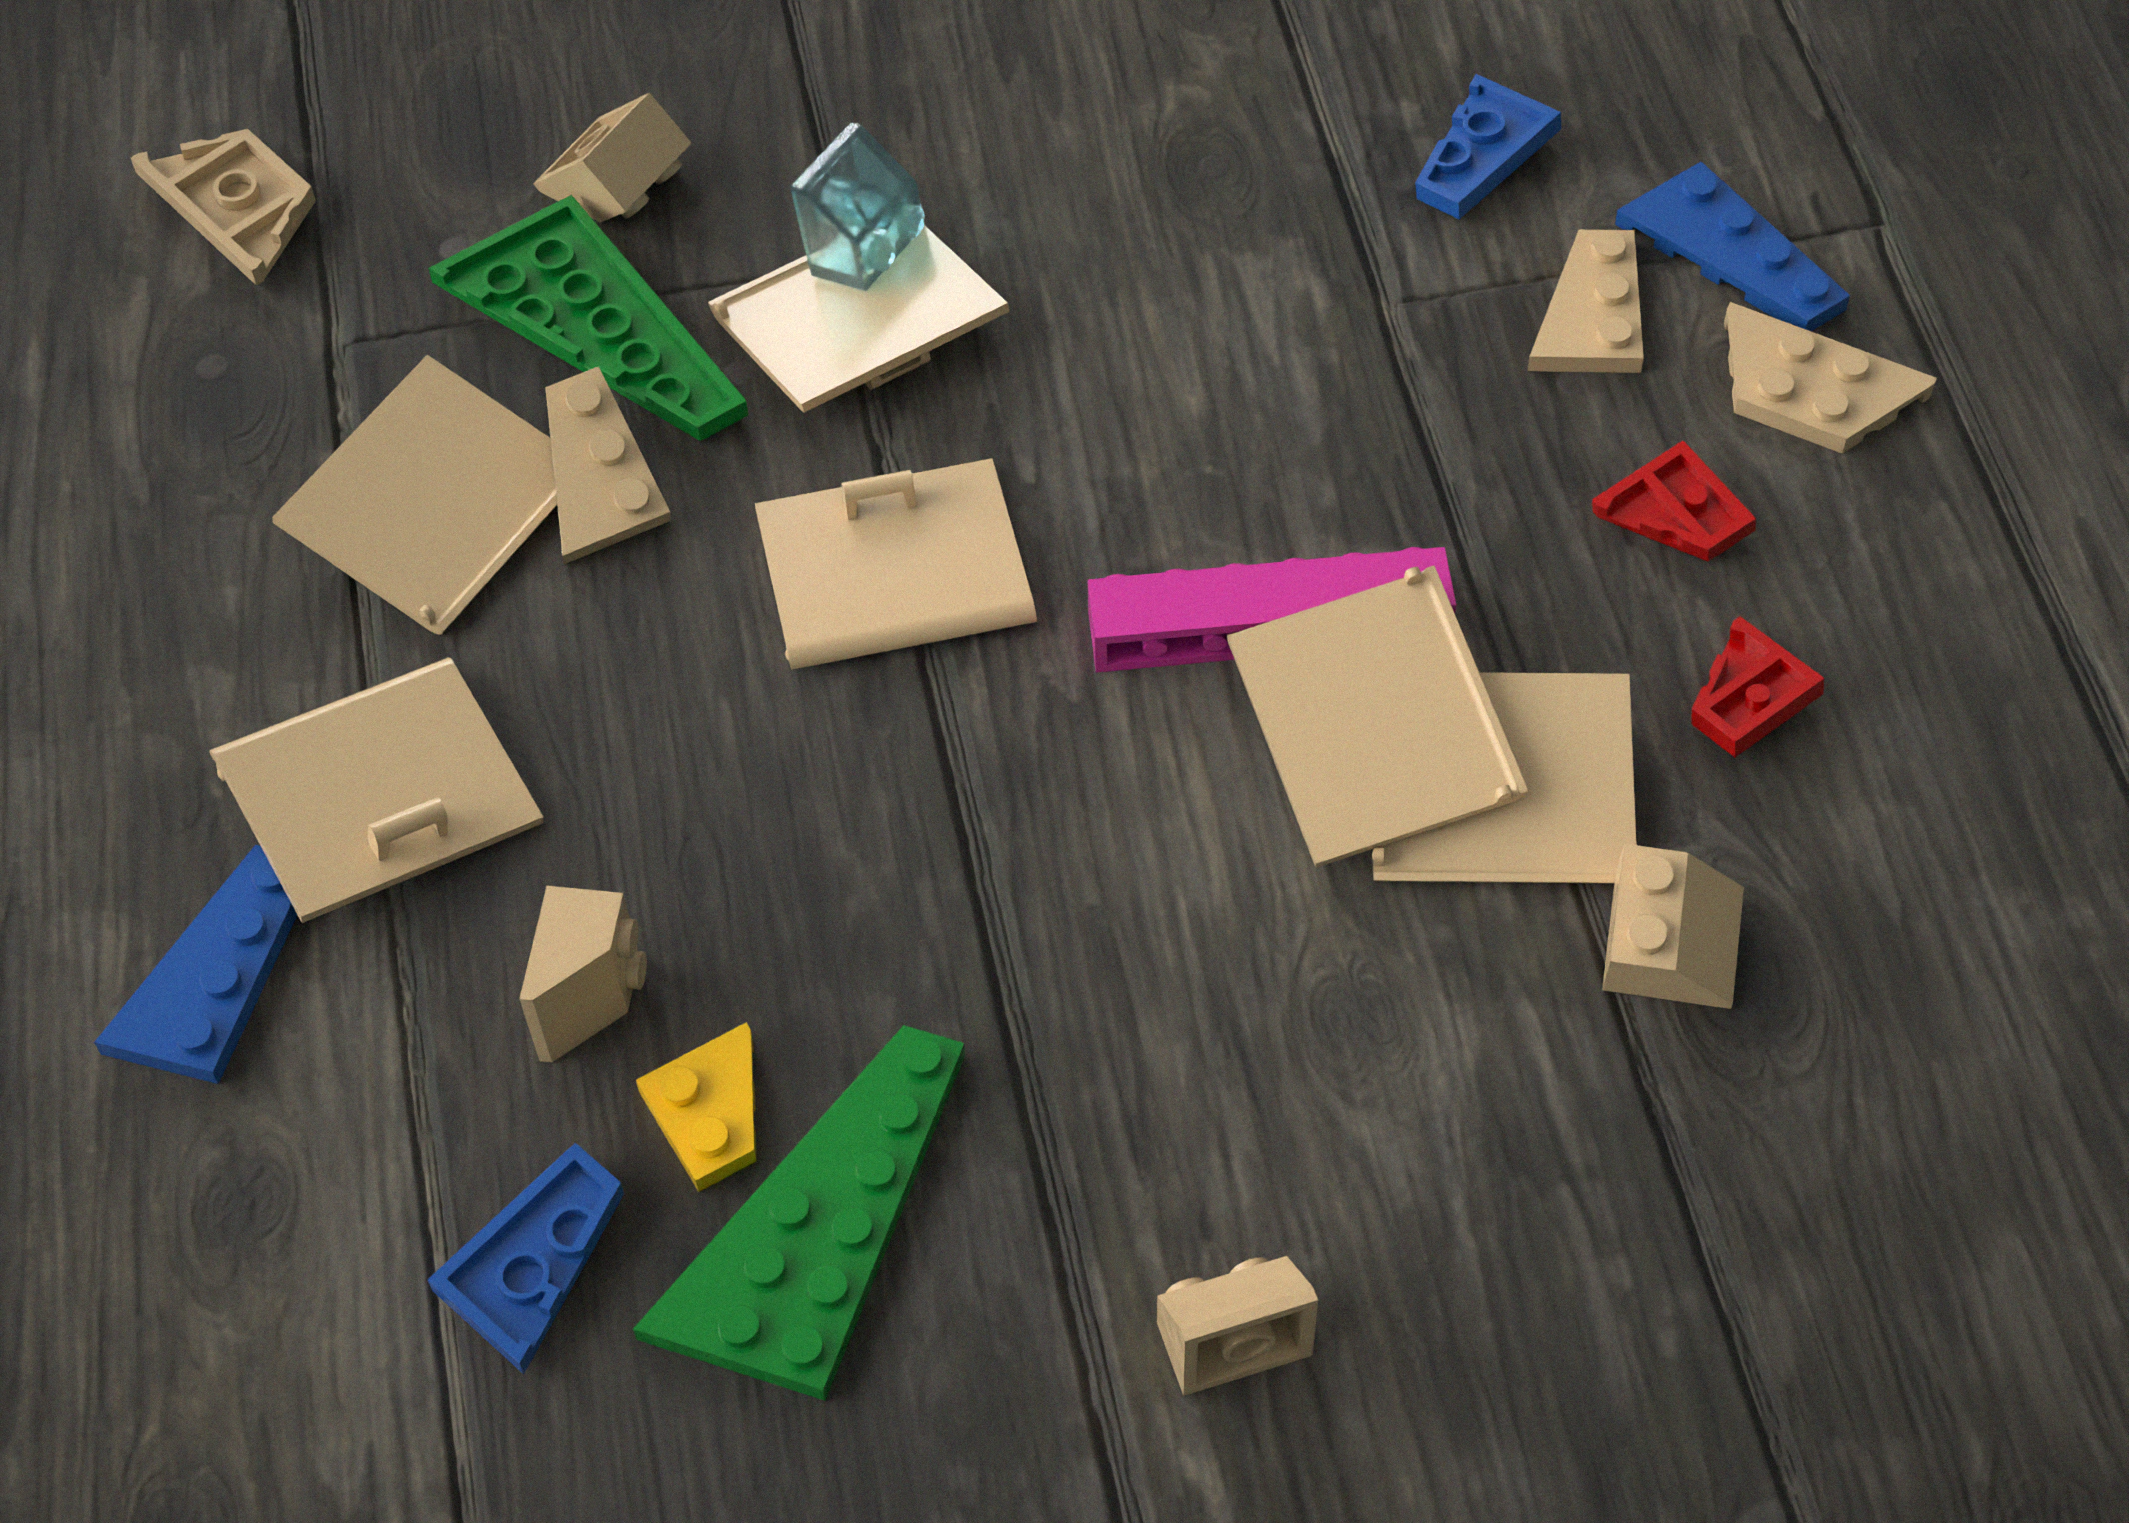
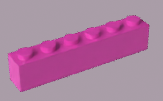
[1088,547,1456,673]

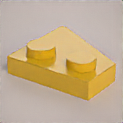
[636,1022,757,1192]

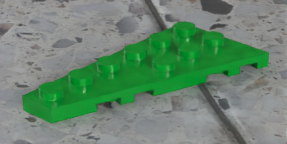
[428,195,749,442]
[633,1025,965,1401]

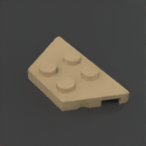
[131,129,316,286]
[1724,302,1937,454]

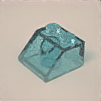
[790,122,925,291]

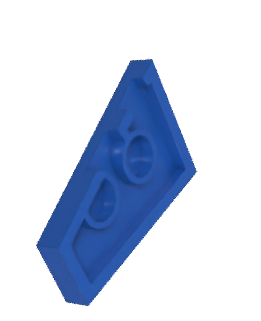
[1415,74,1562,220]
[428,1143,624,1374]

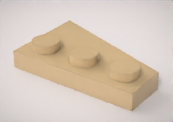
[1527,229,1644,373]
[545,366,671,565]

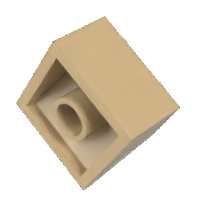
[533,92,692,223]
[1602,844,1744,1009]
[520,886,647,1063]
[1157,1256,1318,1396]

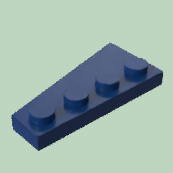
[1615,162,1850,331]

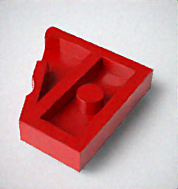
[1592,440,1756,562]
[1691,616,1825,758]

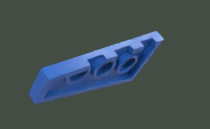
[94,844,297,1084]

